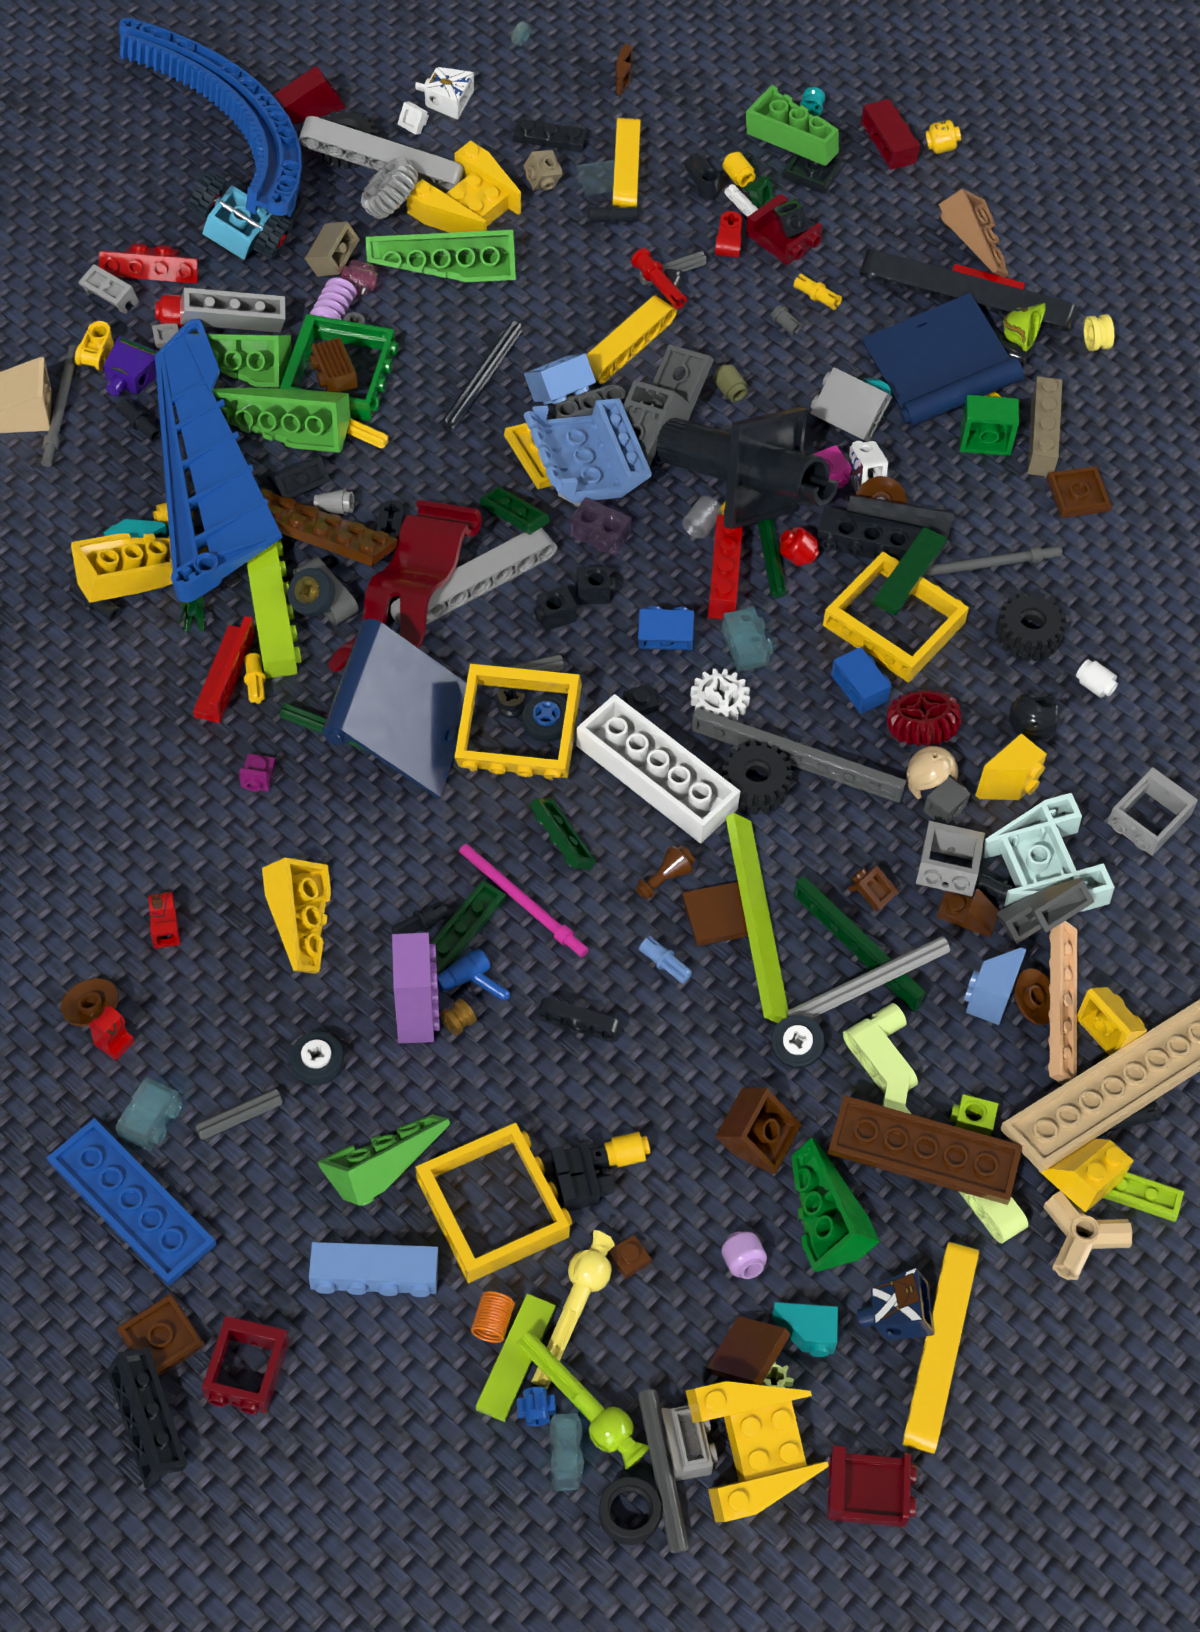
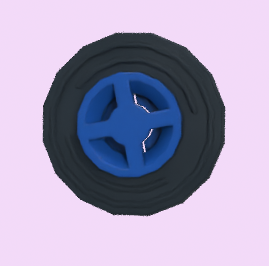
[522,695,567,742]

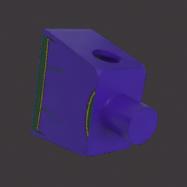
[104,336,158,396]

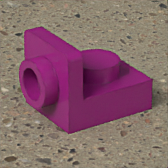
[239,754,276,792]

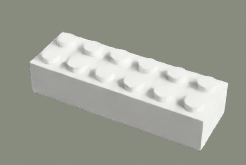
[576,694,740,843]

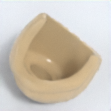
[906,746,958,799]

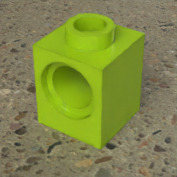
[950,1094,998,1136]

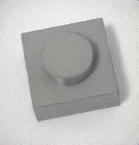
[152,323,179,351]

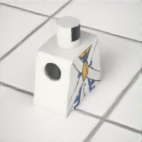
[415,67,474,119]

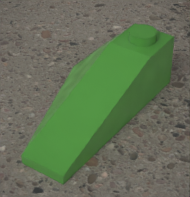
[194,334,291,387]
[318,1114,450,1206]

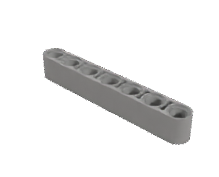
[298,116,464,193]
[389,527,557,626]

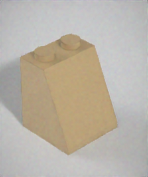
[0,357,52,433]

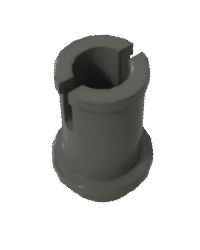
[771,305,802,336]

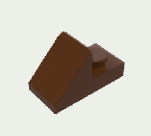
[936,889,999,937]

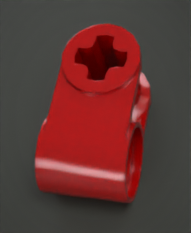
[715,211,742,258]

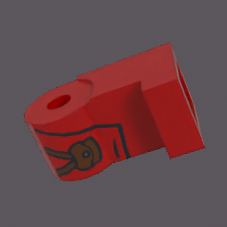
[148,891,181,949]
[89,1005,134,1061]

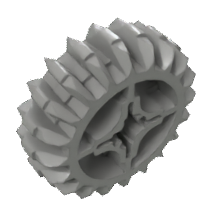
[360,157,418,219]

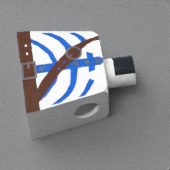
[849,441,888,500]

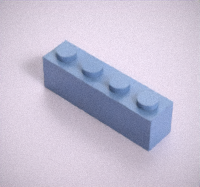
[309,1242,439,1297]

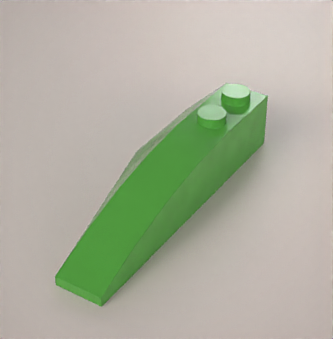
[366,230,516,282]
[212,388,350,453]

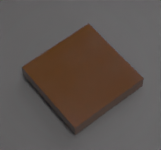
[1046,466,1112,518]
[682,882,748,947]
[116,1293,205,1377]
[707,1316,791,1385]

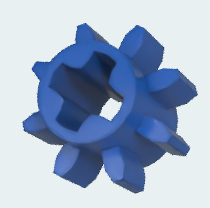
[517,1387,556,1426]

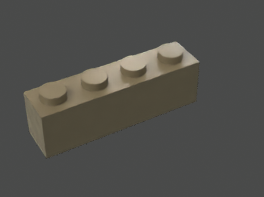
[1027,376,1062,476]

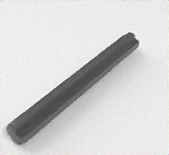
[638,1389,689,1553]

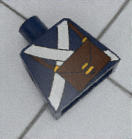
[857,1268,935,1340]

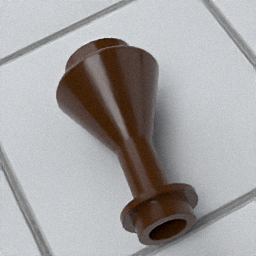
[635,845,695,900]

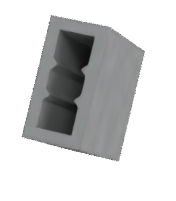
[811,367,892,442]

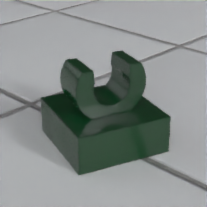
[744,176,774,209]

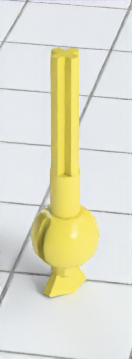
[531,1230,615,1389]

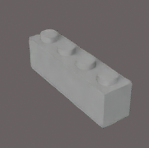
[180,288,285,333]

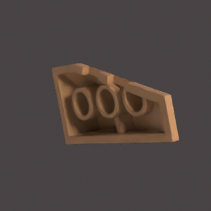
[939,189,1009,278]

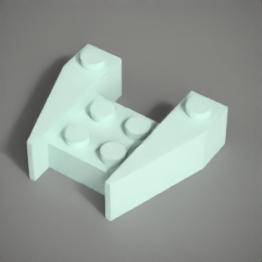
[982,793,1115,911]

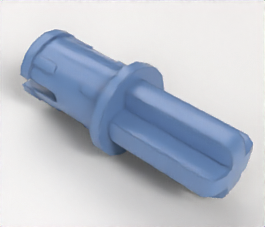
[639,936,692,983]

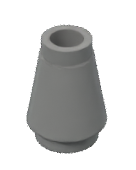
[314,489,354,515]

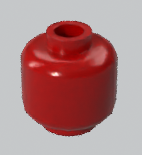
[155,294,184,328]
[779,527,819,566]

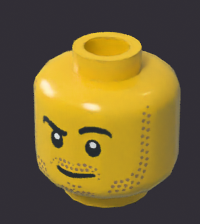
[926,120,961,154]

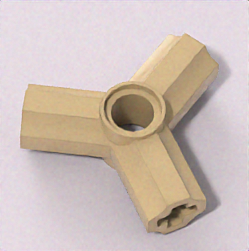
[1043,1191,1132,1280]

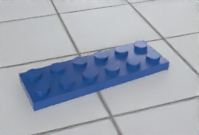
[47,1118,216,1286]

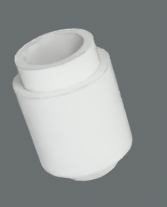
[1076,659,1118,698]

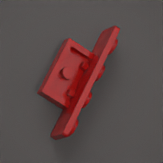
[99,243,198,283]

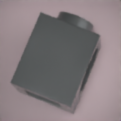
[923,777,970,825]

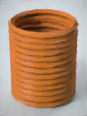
[471,1291,515,1343]

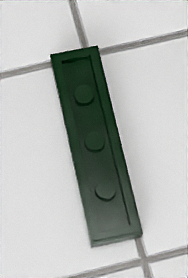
[873,527,947,616]
[429,880,506,976]

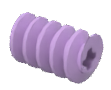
[310,278,357,320]

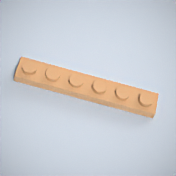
[1048,921,1077,1085]

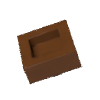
[608,1235,652,1280]

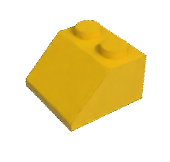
[975,734,1047,800]
[1077,987,1147,1056]
[1039,1139,1134,1213]

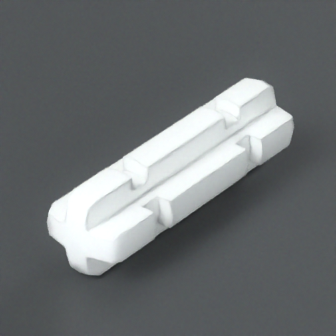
[724,184,758,217]

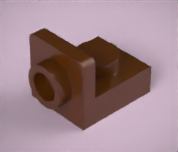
[847,866,899,912]

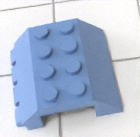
[524,398,652,503]

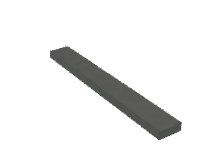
[692,708,906,803]

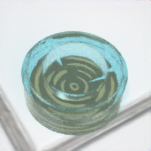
[511,21,531,46]

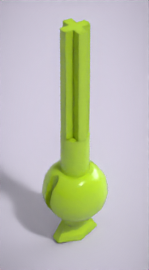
[516,1331,649,1469]

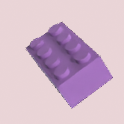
[392,933,440,1044]

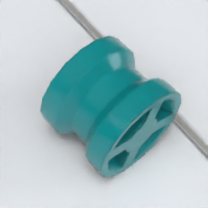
[800,87,826,116]

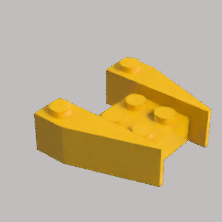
[406,140,521,233]
[686,1381,829,1522]

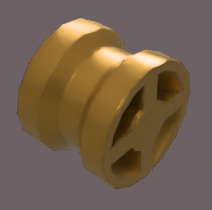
[440,998,477,1036]

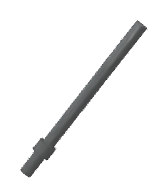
[41,345,78,467]
[924,546,1062,577]

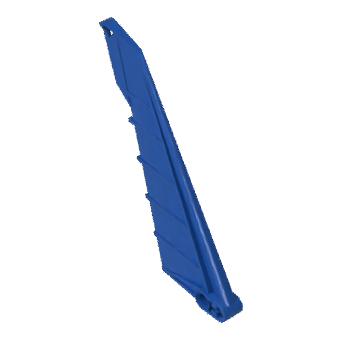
[155,319,282,602]

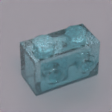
[722,607,773,672]

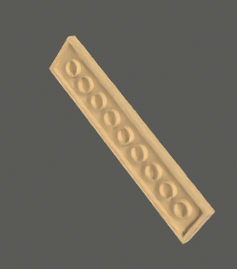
[1001,999,1200,1173]

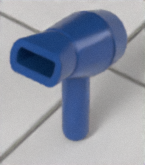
[437,948,510,1001]

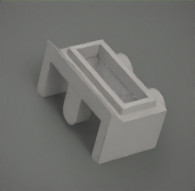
[661,1405,718,1481]

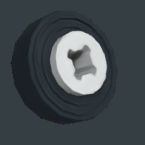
[771,1015,825,1068]
[290,1032,344,1085]

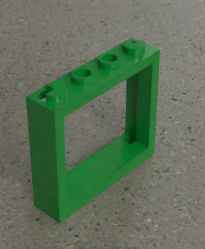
[280,314,398,421]

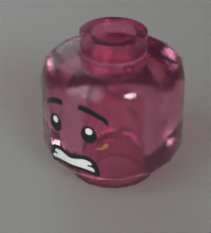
[341,260,378,296]

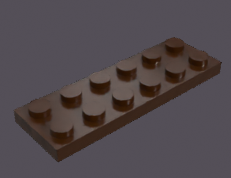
[260,489,397,566]
[828,1095,1022,1205]

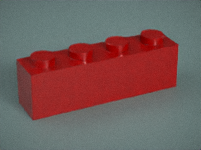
[708,514,742,621]

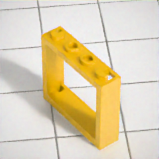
[823,552,969,683]
[455,664,582,780]
[415,1123,572,1283]

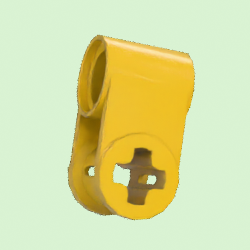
[75,321,114,371]

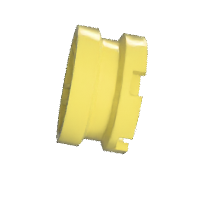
[1083,314,1114,351]

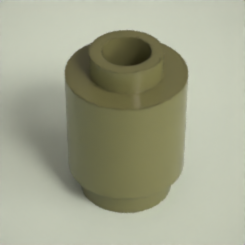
[713,365,748,403]

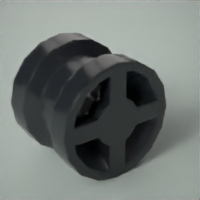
[497,687,525,718]

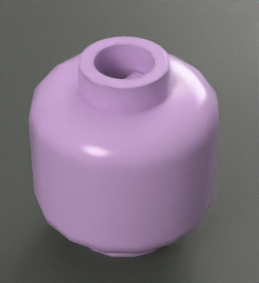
[721,1231,767,1279]

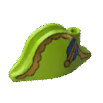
[1003,303,1046,351]

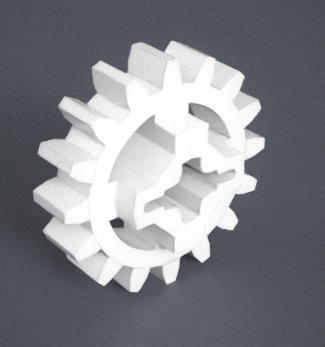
[690,669,750,721]

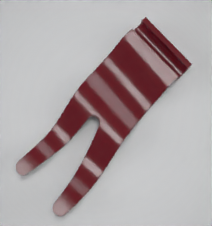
[328,500,481,672]

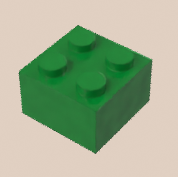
[960,395,1019,456]

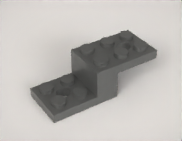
[623,345,714,467]

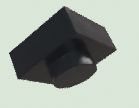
[623,684,659,716]

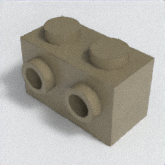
[305,221,360,277]

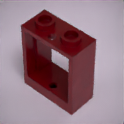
[202,1316,289,1415]

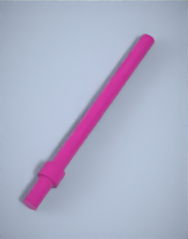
[459,844,589,958]

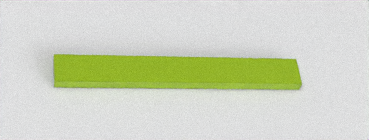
[726,813,788,1023]

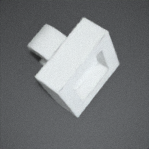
[397,101,429,135]

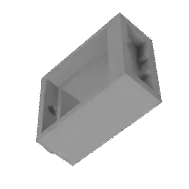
[1107,767,1198,856]
[916,821,985,896]

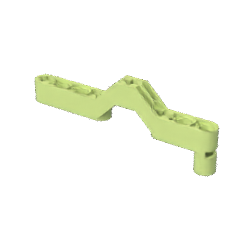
[843,1003,1028,1243]

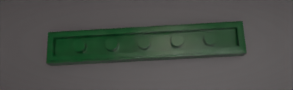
[794,876,926,1012]

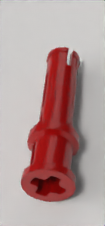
[631,248,687,309]

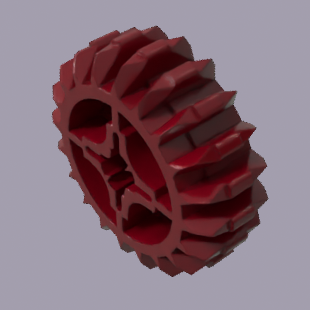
[886,689,961,747]

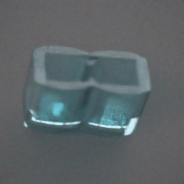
[116,1077,182,1151]
[549,1414,584,1491]

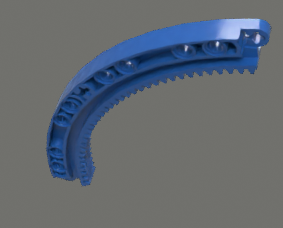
[119,18,302,217]

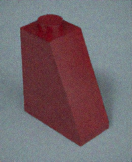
[273,65,346,125]

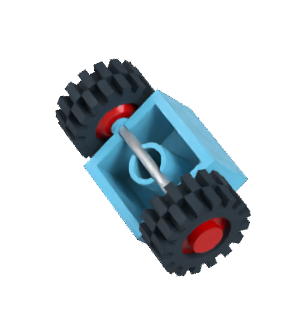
[187,170,293,260]

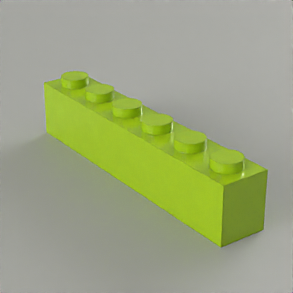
[247,540,302,679]

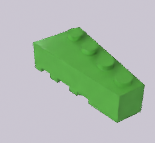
[746,85,839,166]

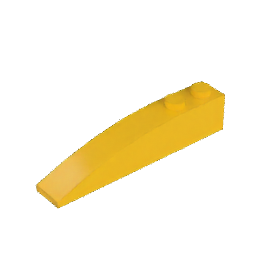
[71,533,209,603]

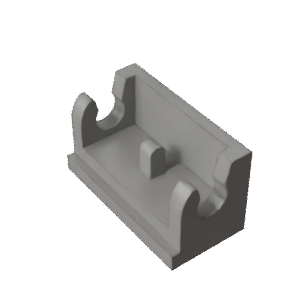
[78,264,139,314]

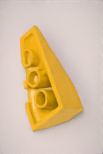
[262,858,331,974]

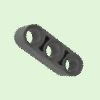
[555,385,625,419]
[293,557,359,625]

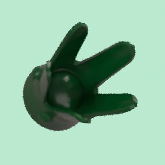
[178,596,206,633]

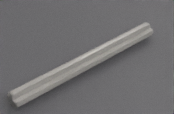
[787,937,950,1018]

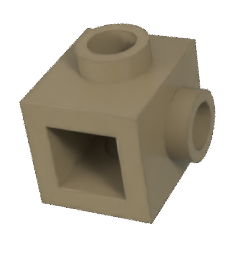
[524,150,562,190]

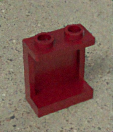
[746,193,823,266]
[827,1446,917,1527]

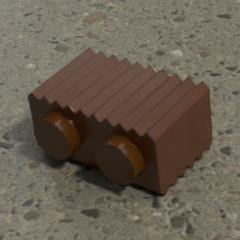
[309,337,358,393]

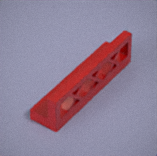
[193,616,255,723]

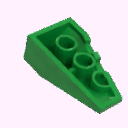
[791,1138,880,1272]

